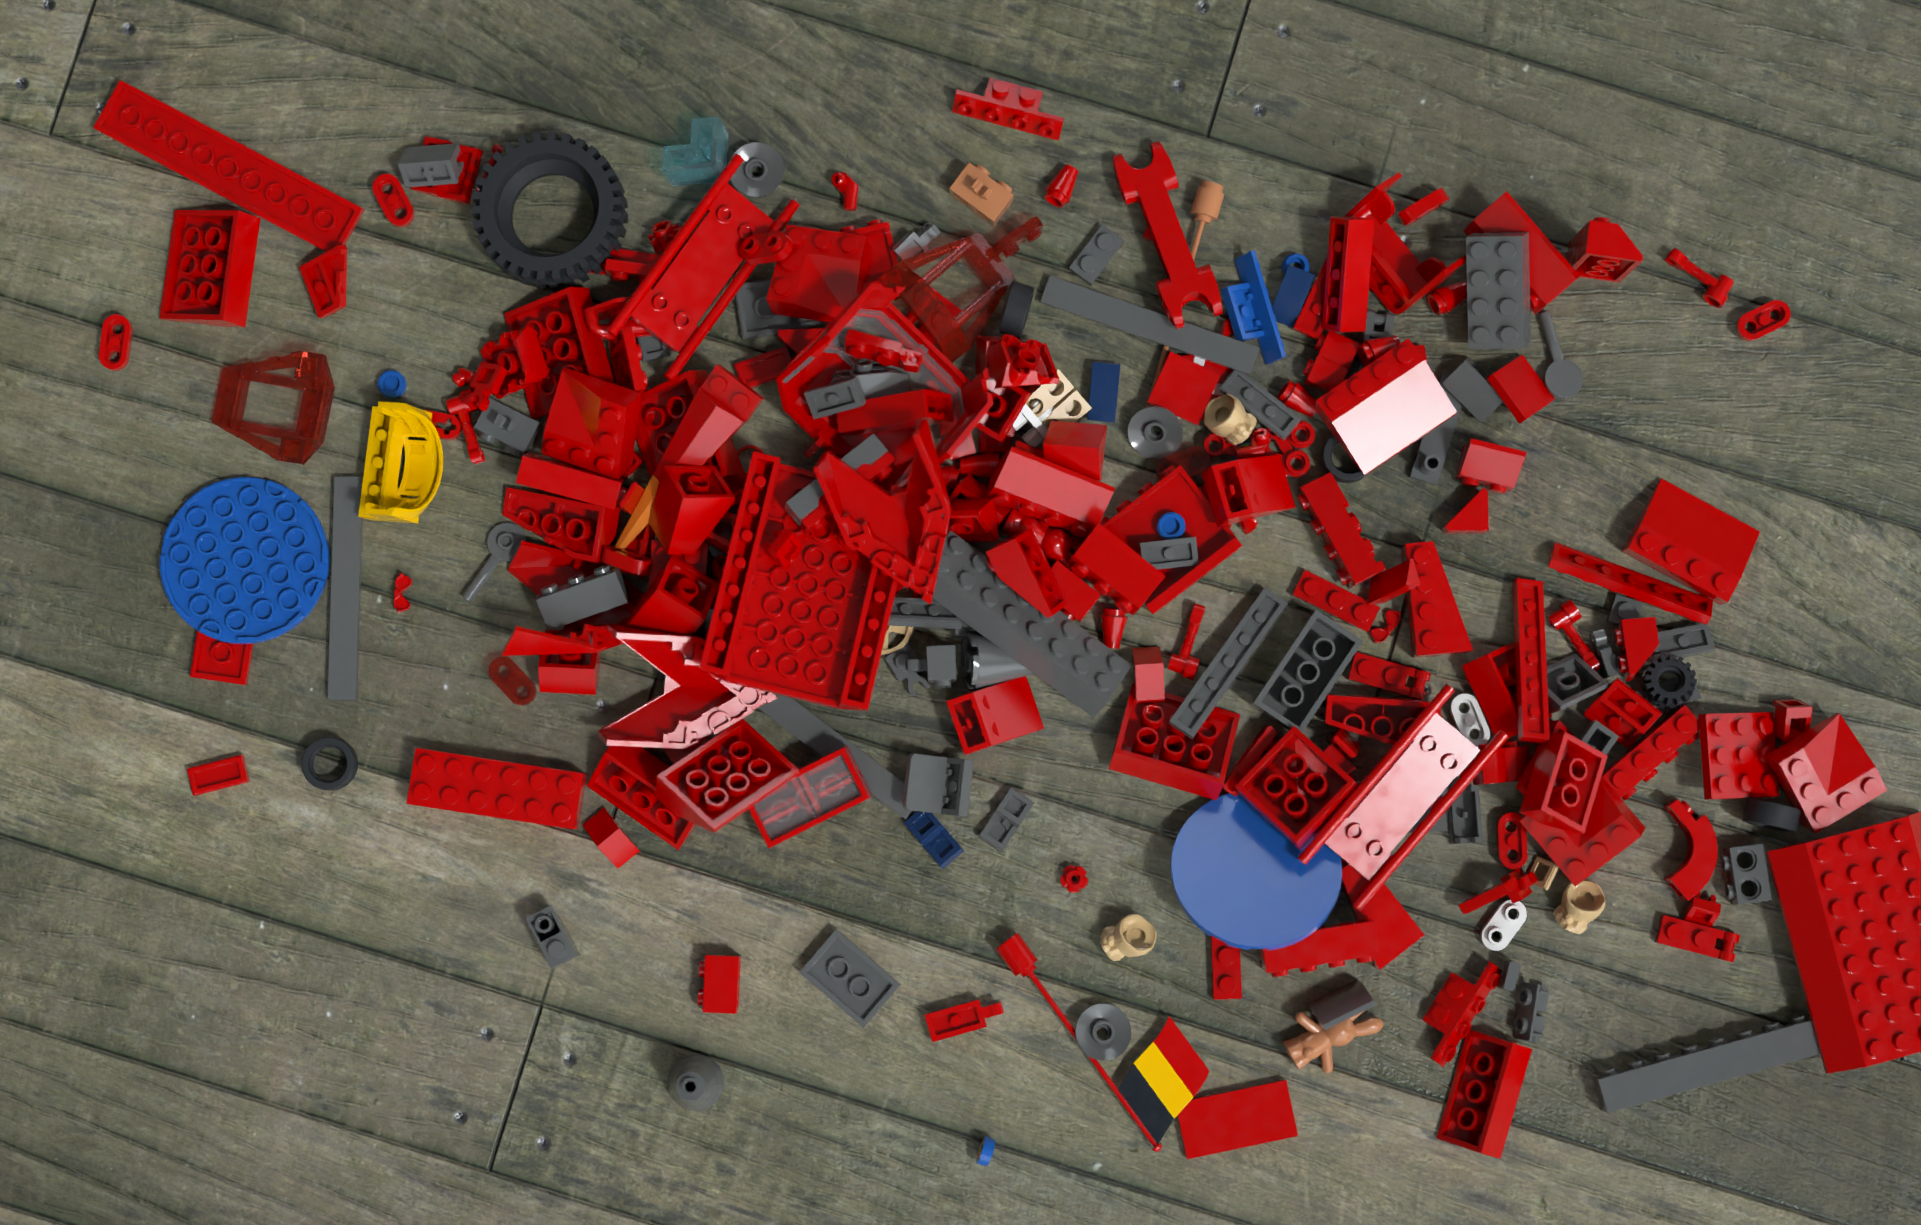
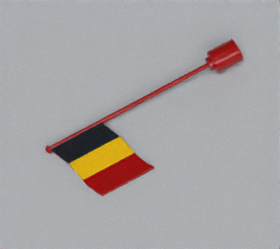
[996,932,1210,1152]

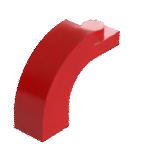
[1663,799,1718,901]

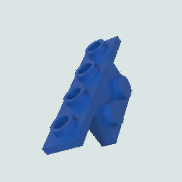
[1221,250,1286,365]

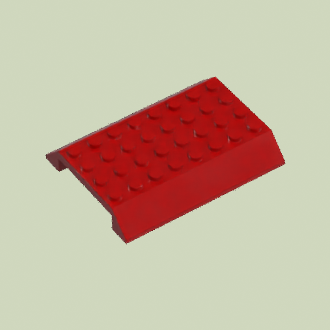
[699,451,906,711]
[1766,811,1921,1074]

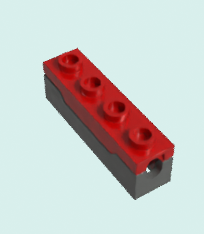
[784,433,895,535]

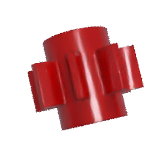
[648,220,681,253]

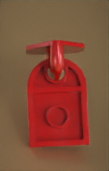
[584,297,653,394]

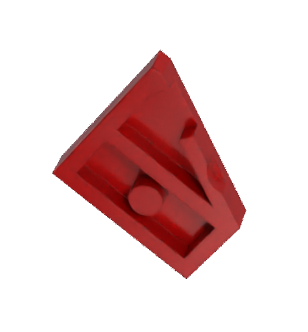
[299,245,347,318]

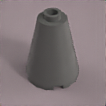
[961,633,1034,690]
[668,1054,724,1111]

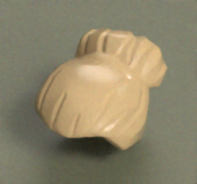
[1204,393,1257,445]
[1553,881,1606,934]
[1100,914,1157,961]

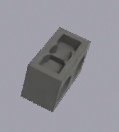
[1720,844,1772,905]

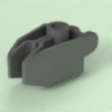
[830,360,910,400]

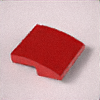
[411,136,483,205]
[1583,678,1662,749]

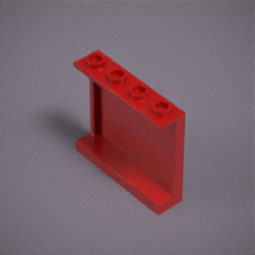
[1100,465,1243,614]

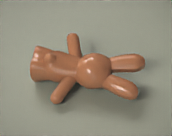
[1282,1011,1383,1073]

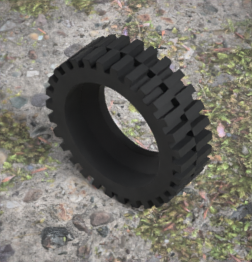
[471,131,628,290]

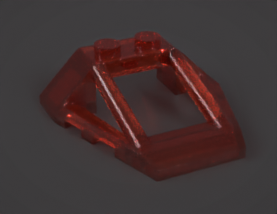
[878,233,1015,363]
[211,351,335,465]

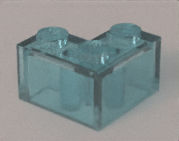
[662,116,729,186]

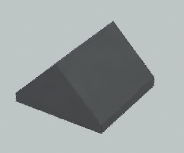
[1547,653,1608,714]

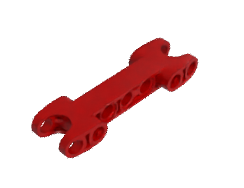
[1112,141,1222,330]

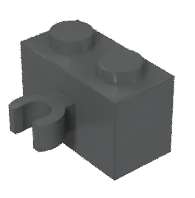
[474,398,543,457]
[907,645,957,689]

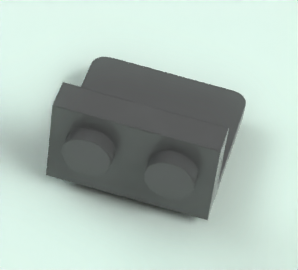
[902,753,973,817]

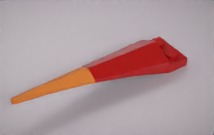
[615,364,764,550]

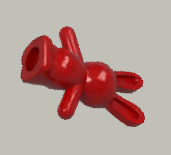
[1001,509,1086,579]

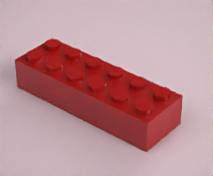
[406,748,587,830]

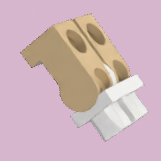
[1012,367,1092,448]

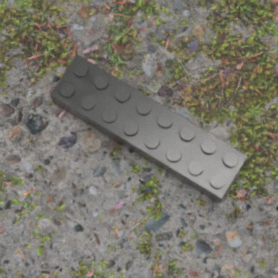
[933,531,1132,718]

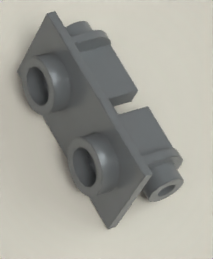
[1514,982,1549,1042]

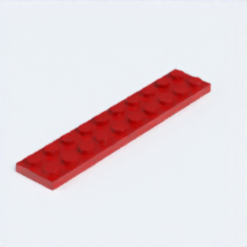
[93,80,365,252]

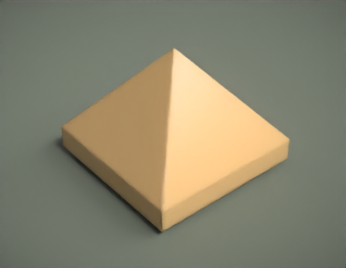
[1530,856,1559,890]

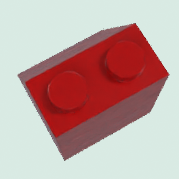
[649,466,735,556]
[625,554,720,636]

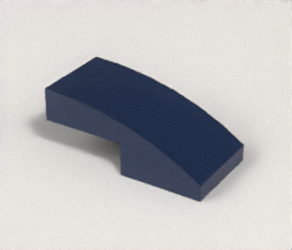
[1272,265,1315,328]
[1087,361,1121,423]
[904,811,964,869]

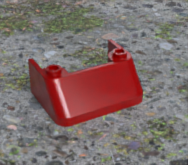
[1345,172,1466,314]

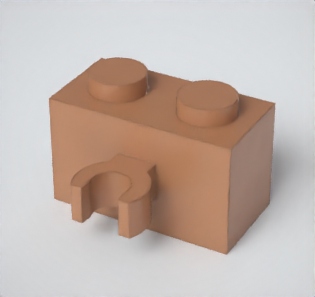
[949,162,1014,227]

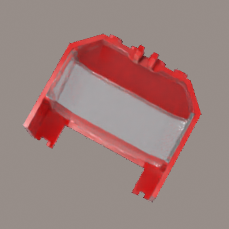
[776,284,993,490]

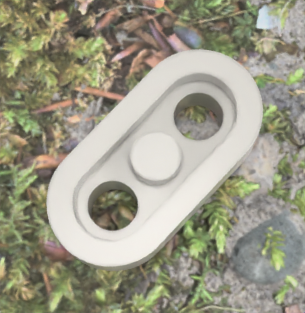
[1450,694,1490,748]
[1480,900,1527,951]

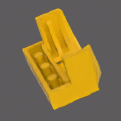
[358,402,443,524]

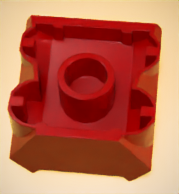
[480,326,551,399]
[985,334,1059,389]

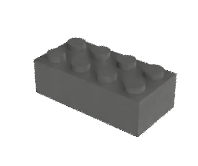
[1466,232,1531,349]
[1251,610,1363,732]

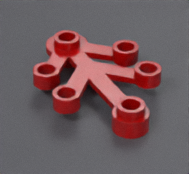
[1203,427,1310,478]

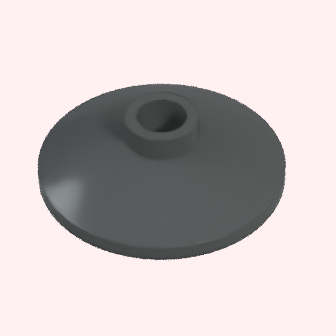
[730,142,784,198]
[1128,406,1183,459]
[1075,1004,1131,1061]

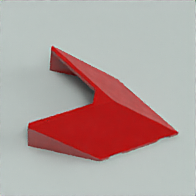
[813,419,952,605]
[501,540,644,656]
[597,625,778,749]

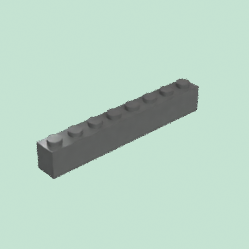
[1593,1014,1820,1113]

